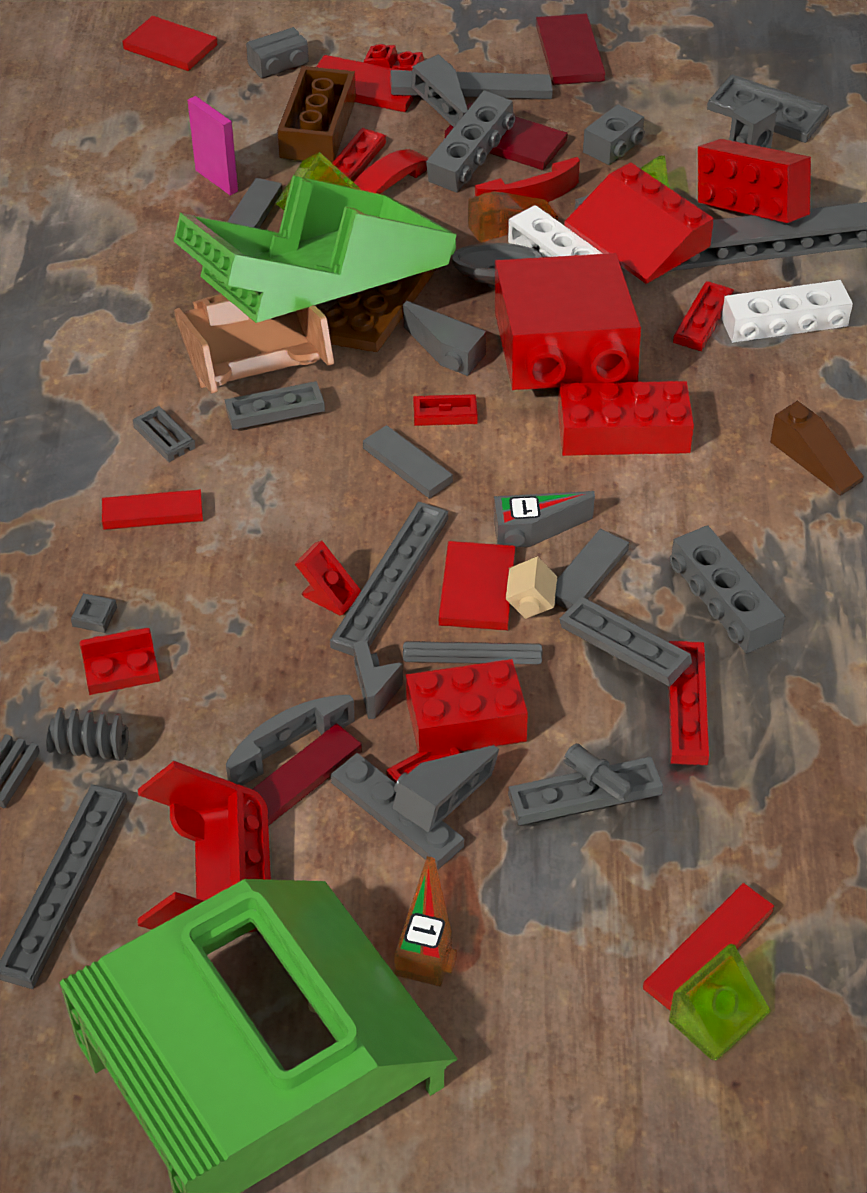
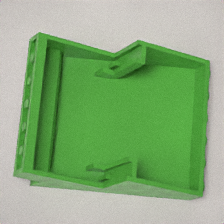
[174,175,457,323]

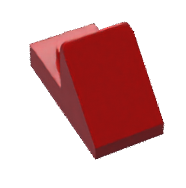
[295,540,361,616]

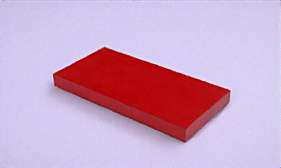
[316,55,416,112]

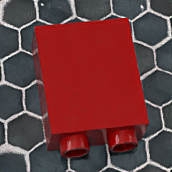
[495,253,641,390]

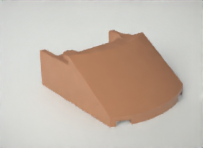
[174,294,334,394]

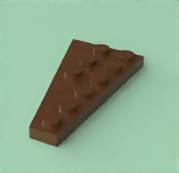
[320,268,437,353]

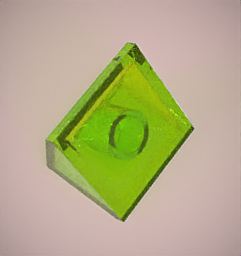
[669,944,771,1061]

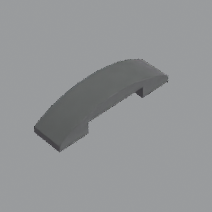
[226,695,355,786]

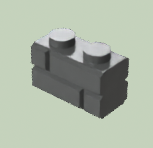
[246,27,309,79]

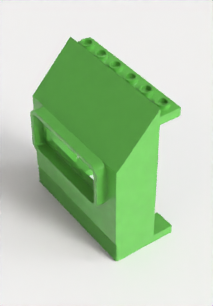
[60,879,458,1193]

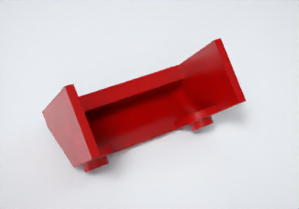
[138,761,271,933]

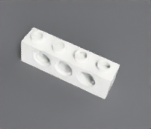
[508,205,603,257]
[721,280,853,343]

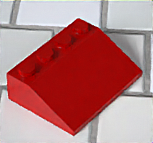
[564,162,714,284]

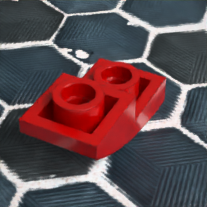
[364,44,424,71]

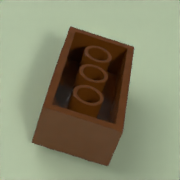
[277,66,356,163]

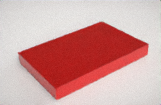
[123,15,218,71]
[439,541,515,631]

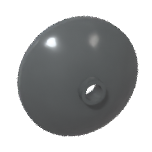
[452,243,542,288]

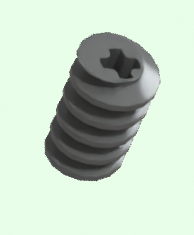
[46,707,129,761]

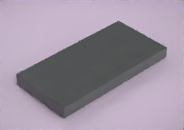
[707,75,829,143]

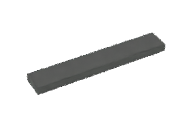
[390,70,553,99]
[330,501,448,656]
[0,784,128,989]

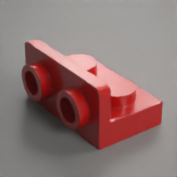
[80,628,160,695]

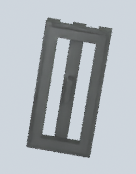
[132,406,195,462]
[0,734,40,808]

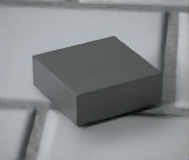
[71,593,117,633]

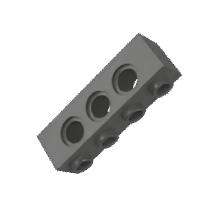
[426,90,515,193]
[670,525,786,654]

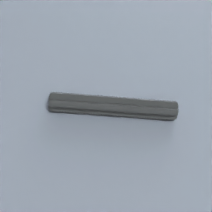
[403,641,543,665]

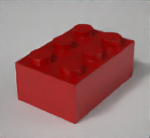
[406,659,528,756]

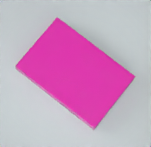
[187,96,238,196]

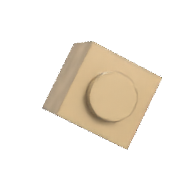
[506,556,557,619]

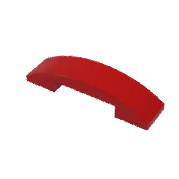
[350,149,429,194]
[475,157,580,211]

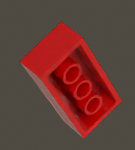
[698,139,811,223]
[558,381,694,456]

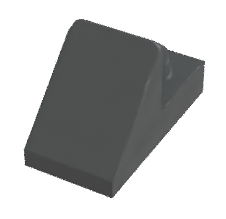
[353,640,403,720]

